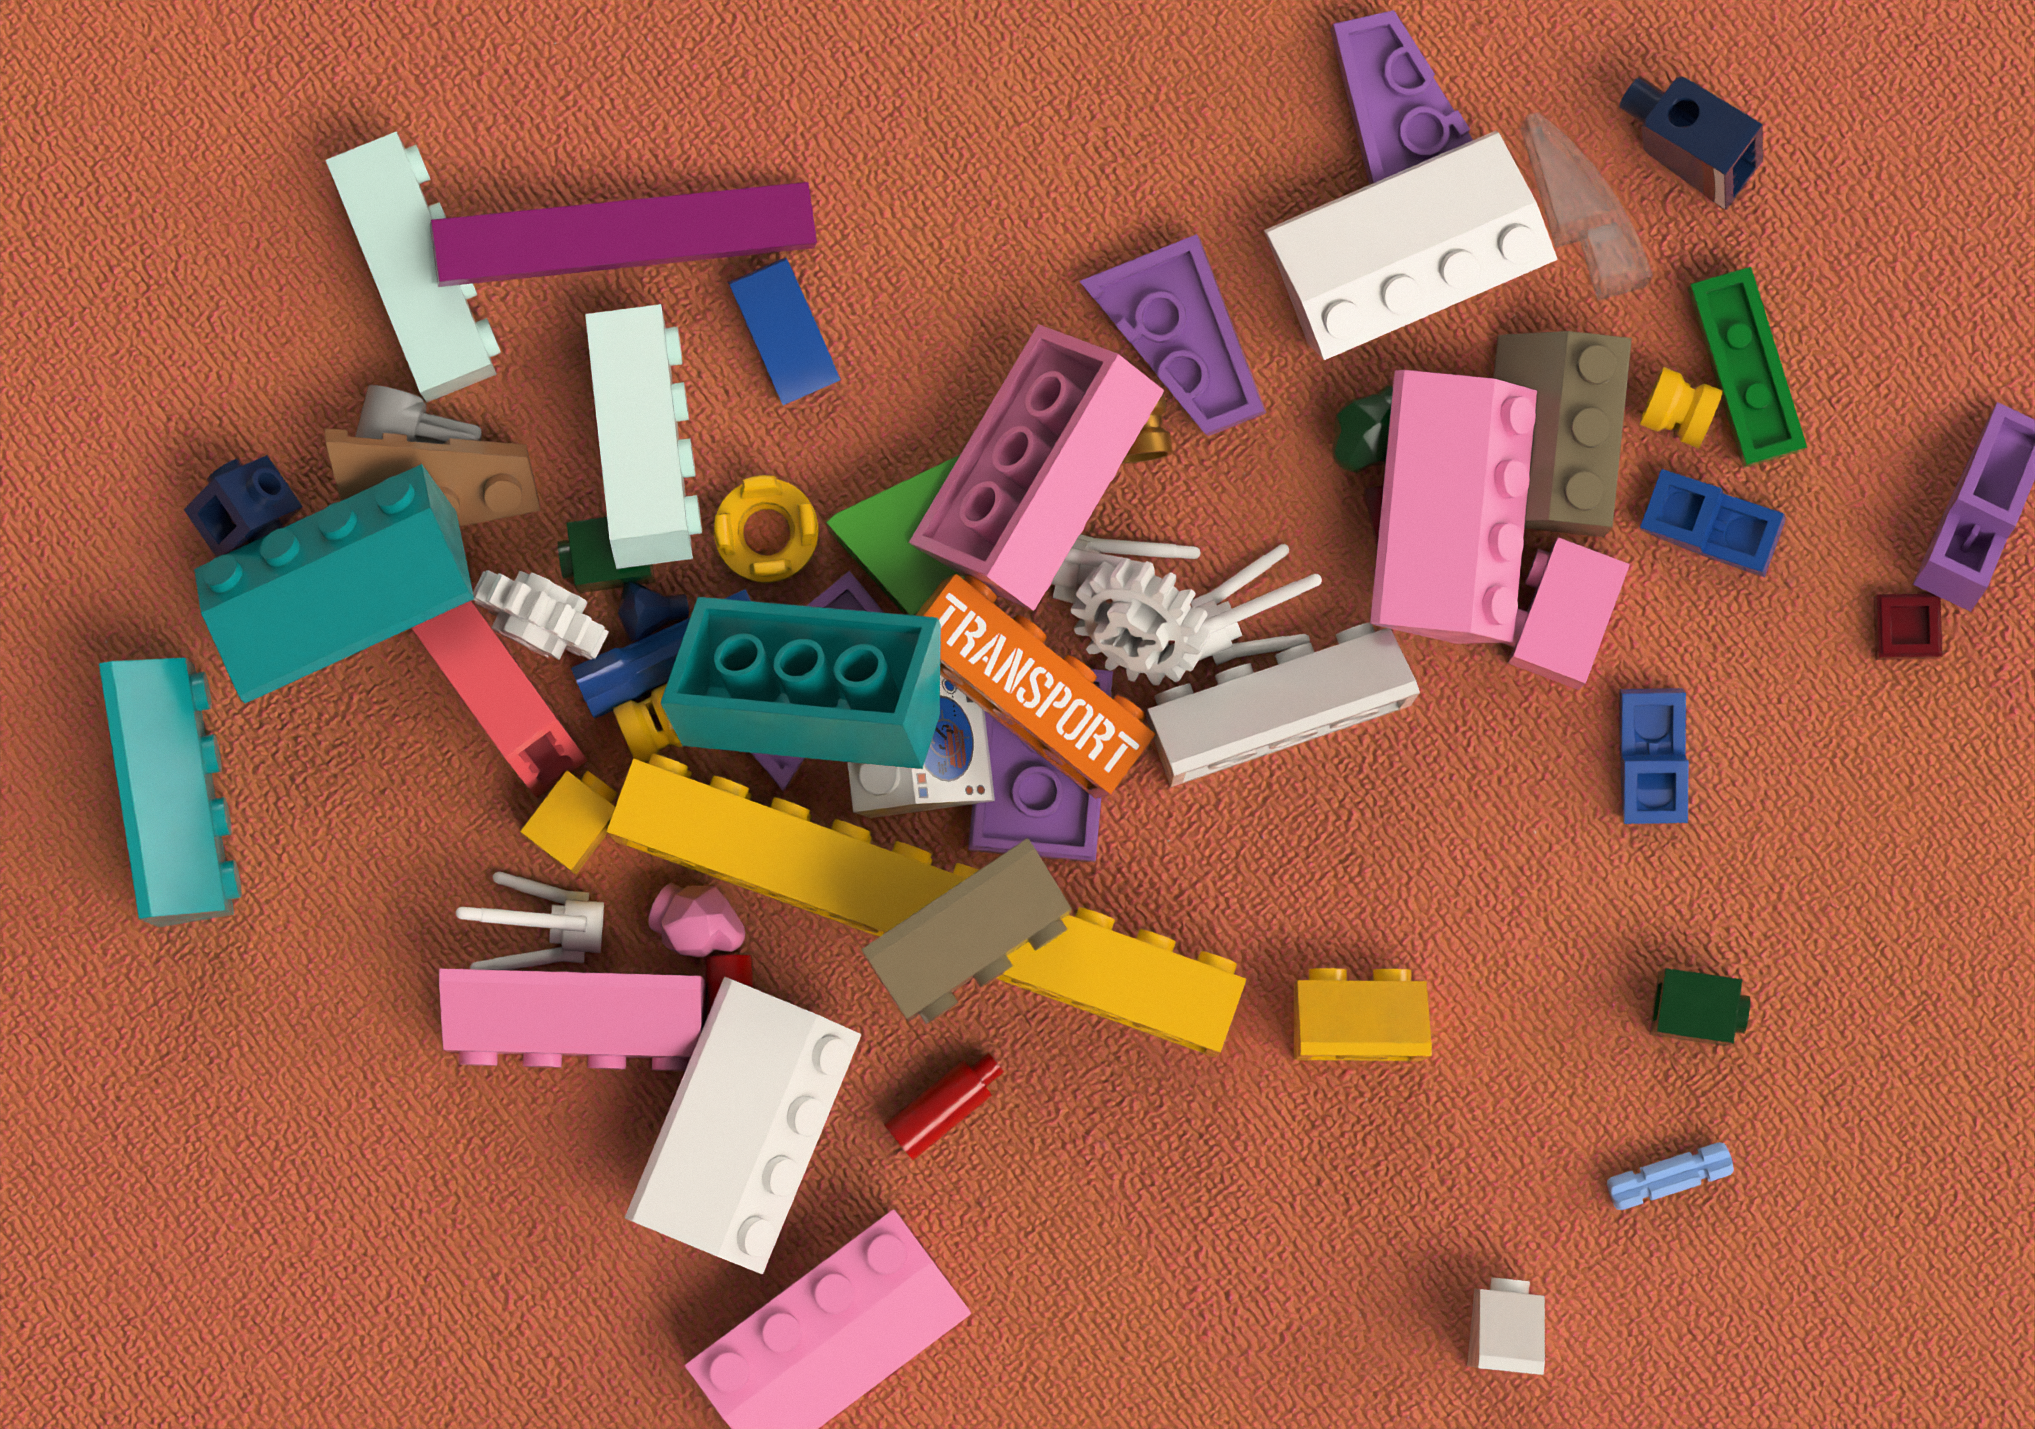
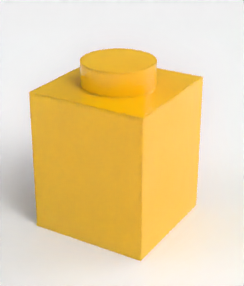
[520,771,618,875]

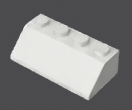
[1264,131,1558,360]
[1146,623,1420,788]
[625,977,862,1274]

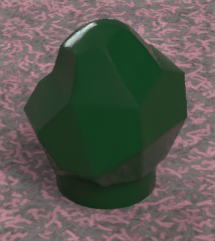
[1332,385,1393,473]

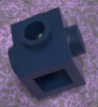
[184,455,303,557]

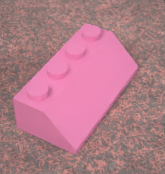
[908,324,1164,611]
[1370,370,1537,644]
[439,969,707,1071]
[684,1209,972,1429]

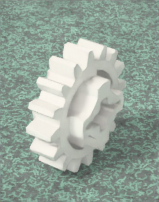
[1071,558,1210,685]
[473,570,609,660]

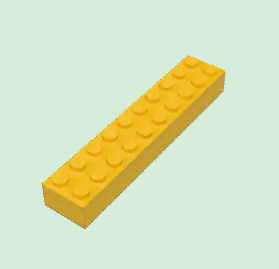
[606,753,1247,1058]

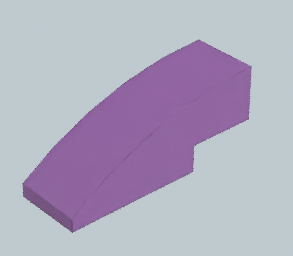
[1913,402,2035,612]

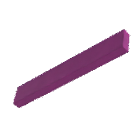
[430,182,817,287]

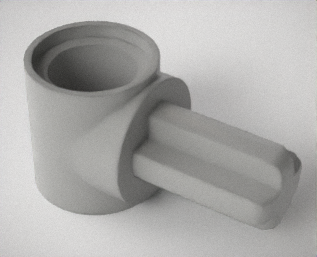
[355,385,482,444]

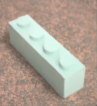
[326,131,501,403]
[585,304,702,569]

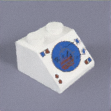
[848,675,995,818]

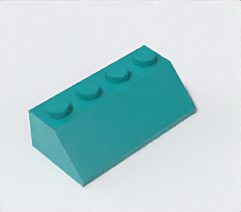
[194,464,474,704]
[660,597,941,769]
[99,658,242,928]

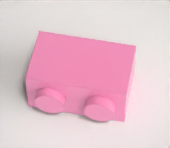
[1503,537,1630,690]

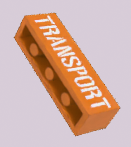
[915,574,1156,799]

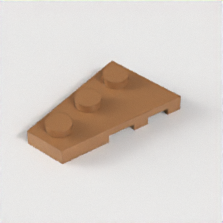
[324,428,540,527]

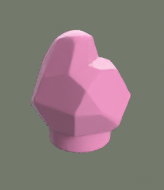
[649,883,745,957]

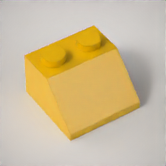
[1294,968,1432,1061]

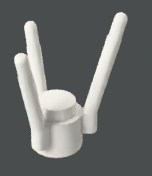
[1051,534,1201,604]
[1191,544,1322,666]
[456,871,604,970]

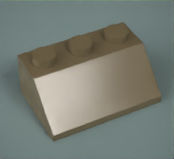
[1493,331,1632,537]
[861,838,1072,1024]

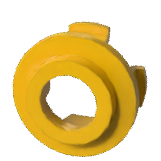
[714,475,819,583]

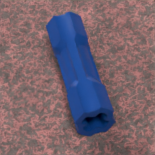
[571,589,751,719]

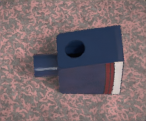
[1619,76,1763,210]

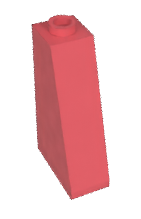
[412,601,588,798]

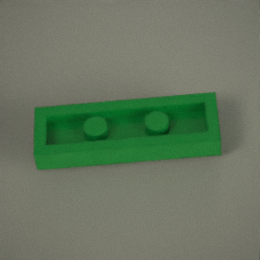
[1687,267,1807,469]

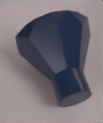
[618,581,689,643]

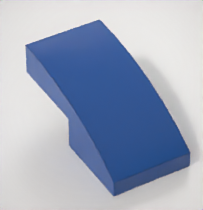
[728,257,841,405]
[1640,469,1786,577]
[1619,688,1689,824]

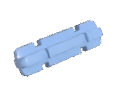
[1607,1142,1734,1210]

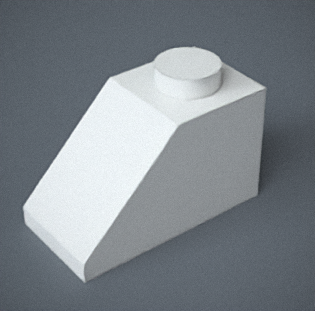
[1467,1277,1545,1375]

